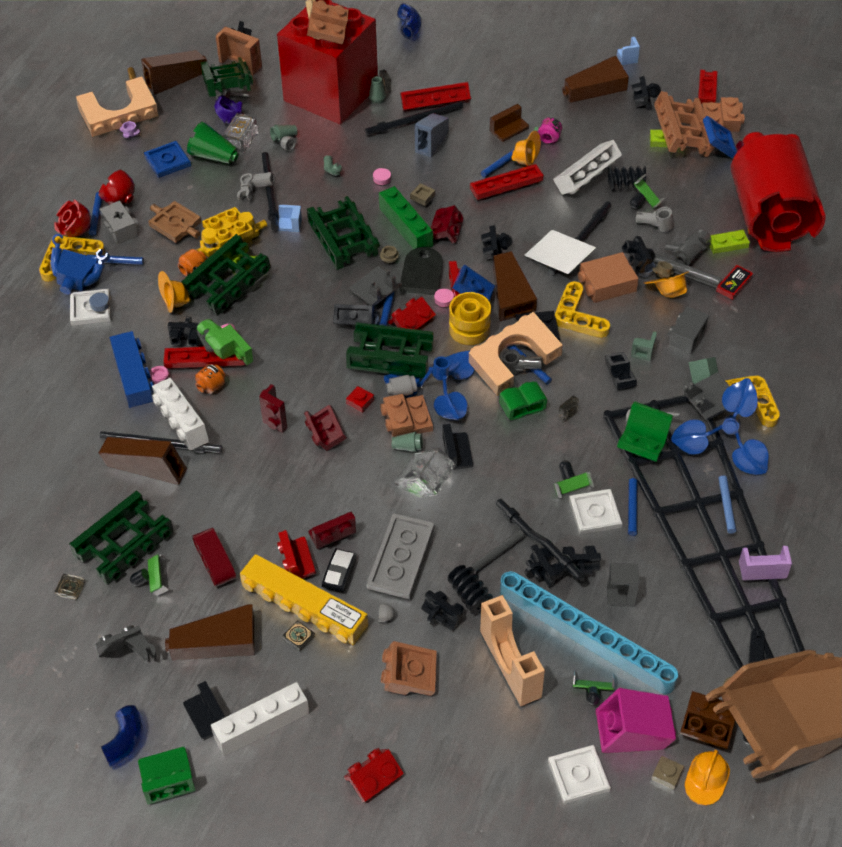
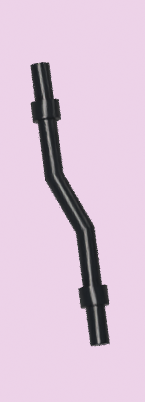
[496,499,584,581]

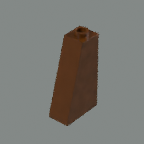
[141,50,207,96]
[562,56,629,103]
[493,251,537,322]
[98,437,187,485]
[165,604,255,661]

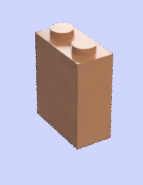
[578,252,639,303]

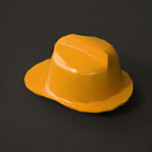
[511,130,541,166]
[158,271,190,313]
[644,271,689,298]
[685,750,730,805]

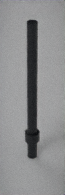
[365,101,463,135]
[262,152,279,231]
[548,201,611,276]
[100,431,223,453]

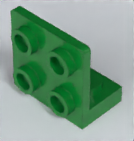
[617,402,673,462]
[138,747,196,805]

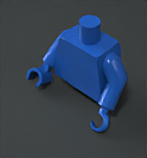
[50,234,110,295]

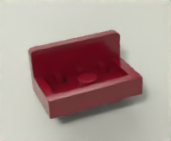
[431,205,464,244]
[259,384,288,433]
[304,404,347,451]
[308,511,356,549]

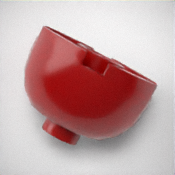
[99,169,135,205]
[54,199,91,238]

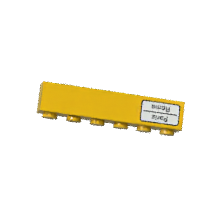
[240,554,368,646]

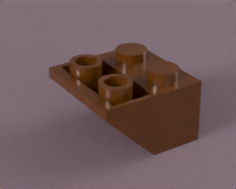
[680,691,735,749]

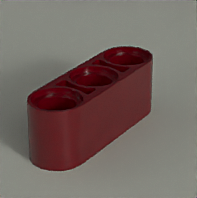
[192,527,236,587]

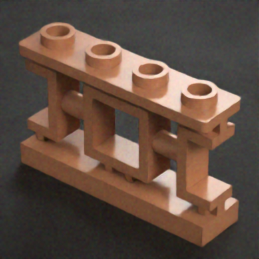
[654,91,715,157]

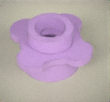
[120,121,140,138]

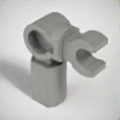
[237,172,276,202]

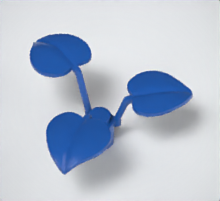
[384,350,474,420]
[671,378,769,475]

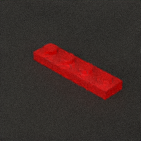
[400,82,471,110]
[470,164,544,200]
[163,347,245,369]

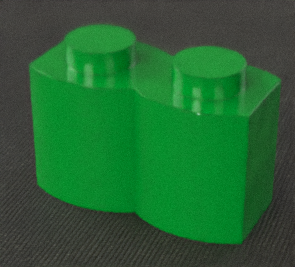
[499,382,547,420]

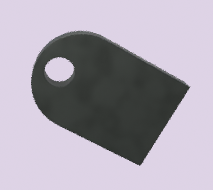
[399,247,443,295]

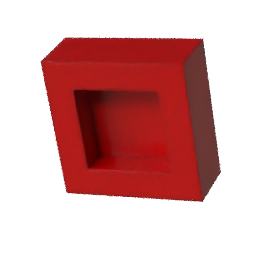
[346,386,374,413]

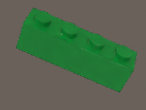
[379,186,433,249]

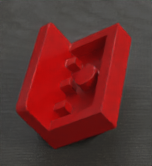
[388,296,436,330]
[277,530,316,579]
[344,748,404,802]

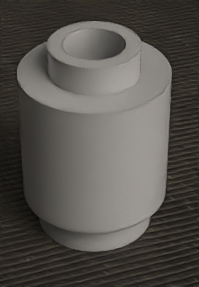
[386,375,417,396]

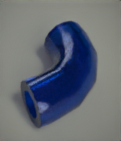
[397,3,422,40]
[101,705,142,768]

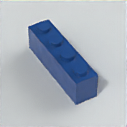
[109,331,154,408]

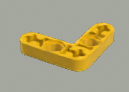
[39,236,105,282]
[555,281,610,338]
[725,376,780,427]

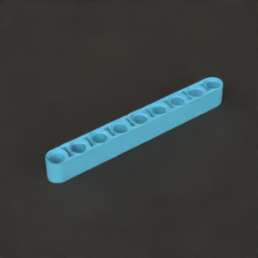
[500,571,678,694]

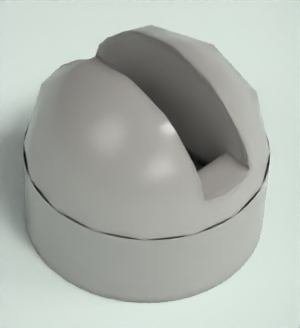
[280,136,296,152]
[378,604,394,622]

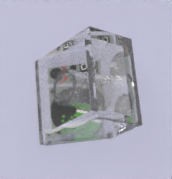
[394,447,456,498]

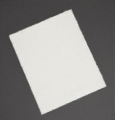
[524,230,596,274]

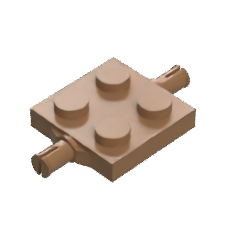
[148,201,202,243]

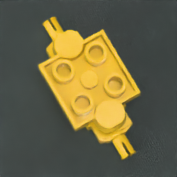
[196,207,268,257]

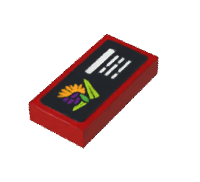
[716,265,753,300]

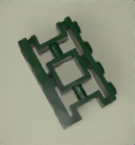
[200,57,253,97]
[307,196,380,270]
[181,234,271,315]
[346,322,434,378]
[69,490,173,585]

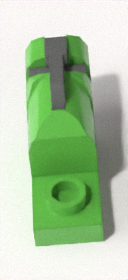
[197,319,254,365]

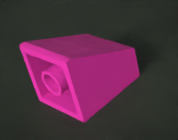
[596,688,676,753]

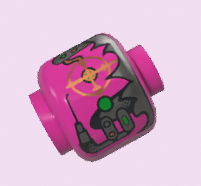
[538,117,563,144]

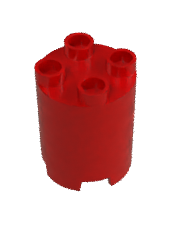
[731,132,826,252]

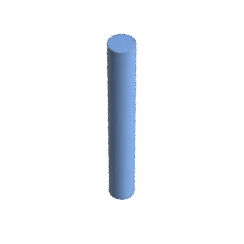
[718,475,736,534]

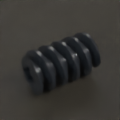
[608,166,646,190]
[447,565,493,614]

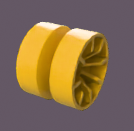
[449,292,491,345]

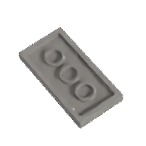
[366,513,434,599]

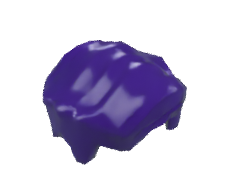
[214,95,243,125]

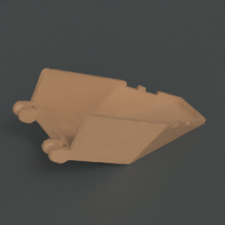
[705,650,842,778]

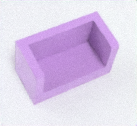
[739,546,792,580]

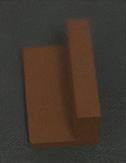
[489,104,529,142]

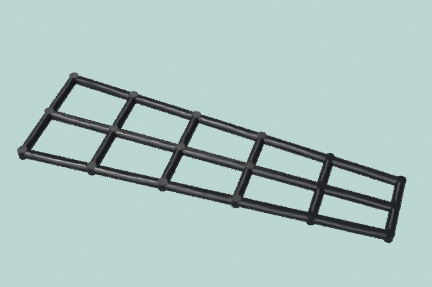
[603,395,805,672]

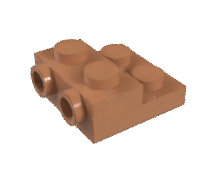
[307,1,349,44]
[702,97,745,132]
[380,394,433,437]
[381,641,437,696]

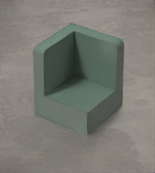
[631,331,657,361]
[689,357,719,384]

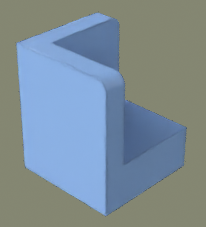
[617,37,640,65]
[278,205,302,232]

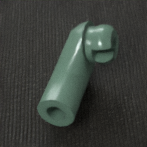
[324,155,342,176]

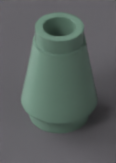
[369,76,386,103]
[270,125,297,142]
[392,432,423,452]

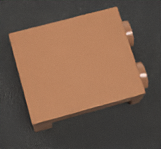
[216,27,262,76]

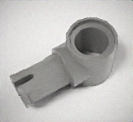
[636,207,674,232]

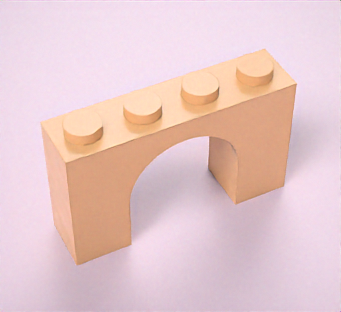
[76,76,158,137]
[469,312,563,396]
[480,595,545,706]

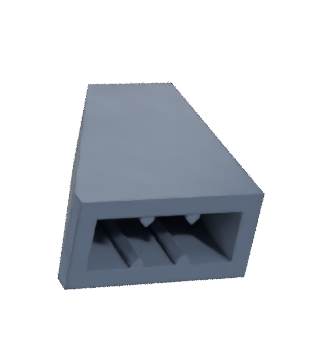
[415,113,449,157]

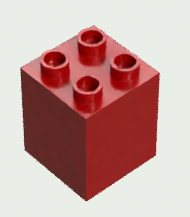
[277,0,378,125]

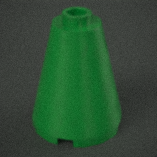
[187,121,239,164]

